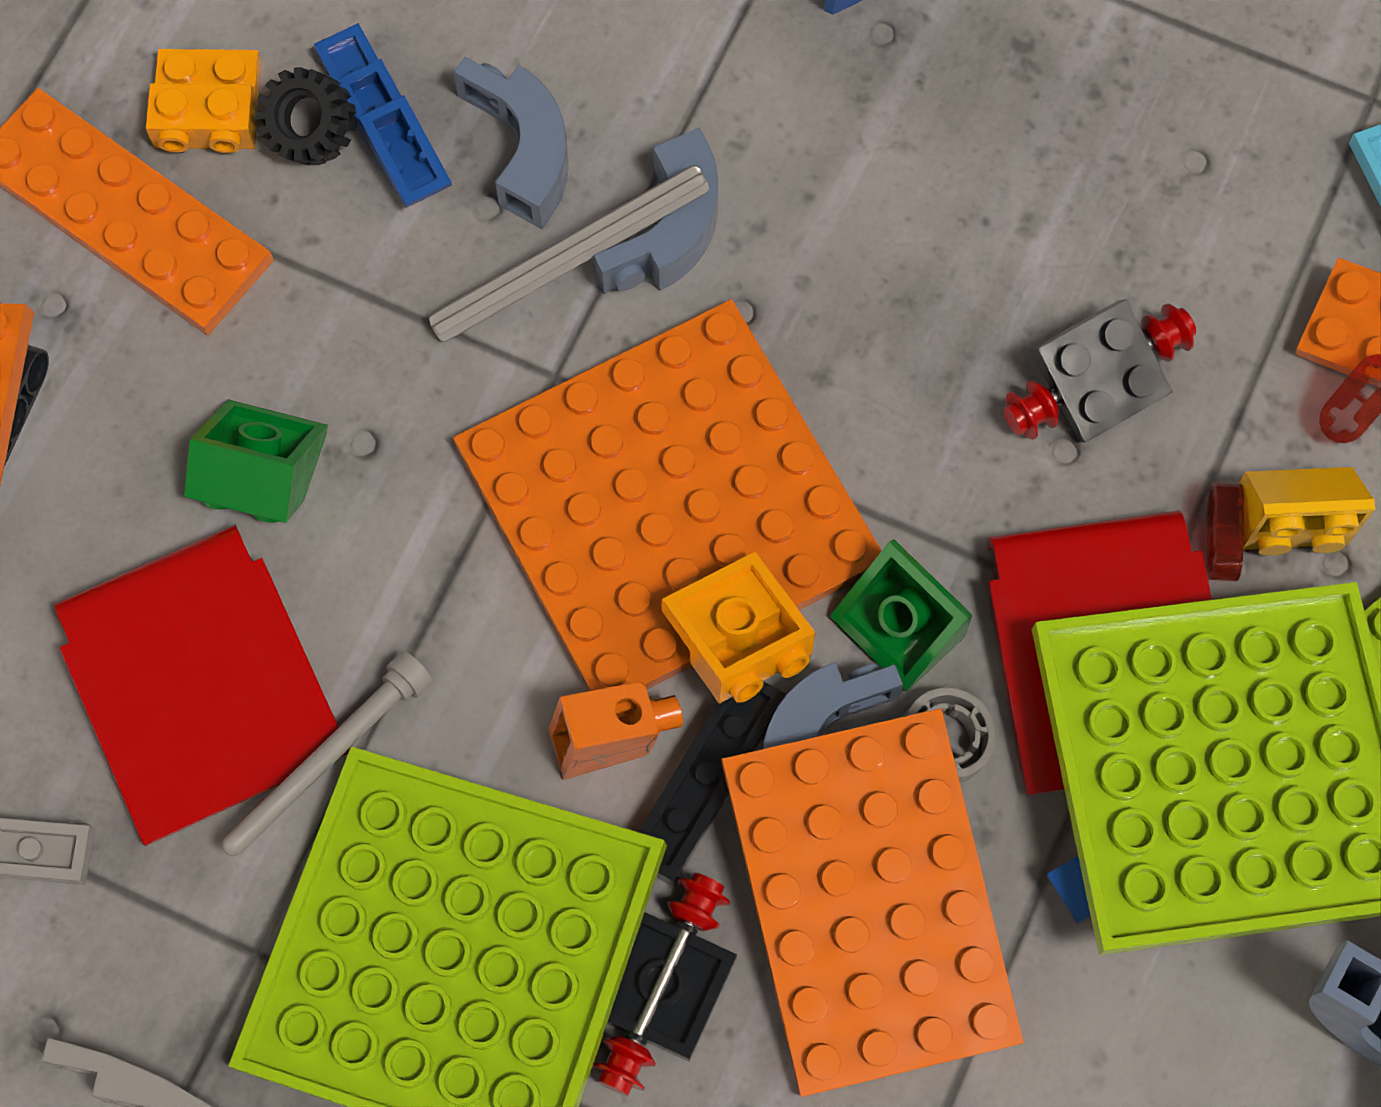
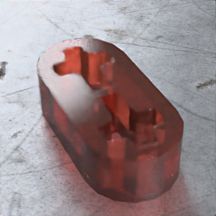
[1319,353,1381,443]
[1207,481,1244,582]

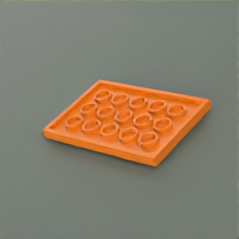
[721,708,1024,1097]

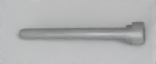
[223,651,433,856]

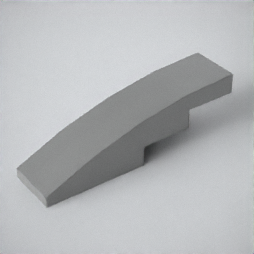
[41,1038,212,1107]

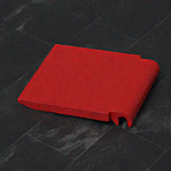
[986,510,1212,796]
[54,524,349,847]

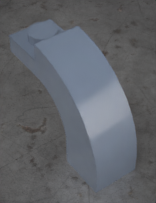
[454,57,569,229]
[594,127,718,294]
[763,662,903,749]
[1309,941,1381,1067]

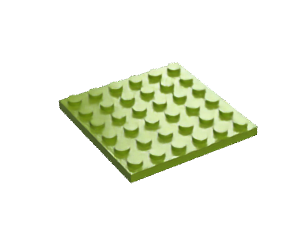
[1032,582,1381,956]
[228,746,667,1107]

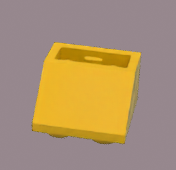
[1234,467,1375,556]

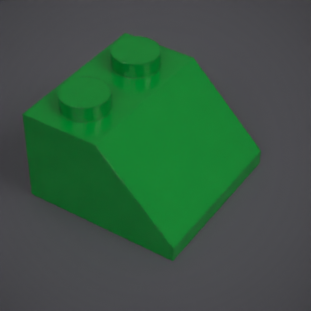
[184,399,328,523]

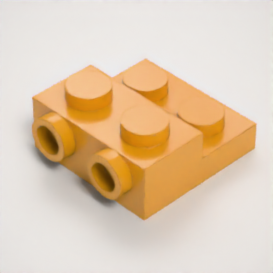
[146,49,262,153]
[662,552,815,704]

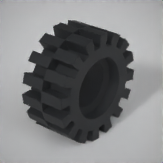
[255,67,357,165]

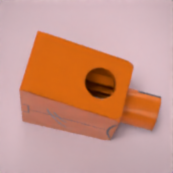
[548,682,683,780]

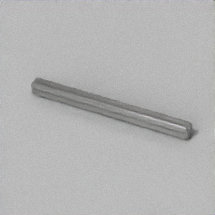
[429,165,709,341]

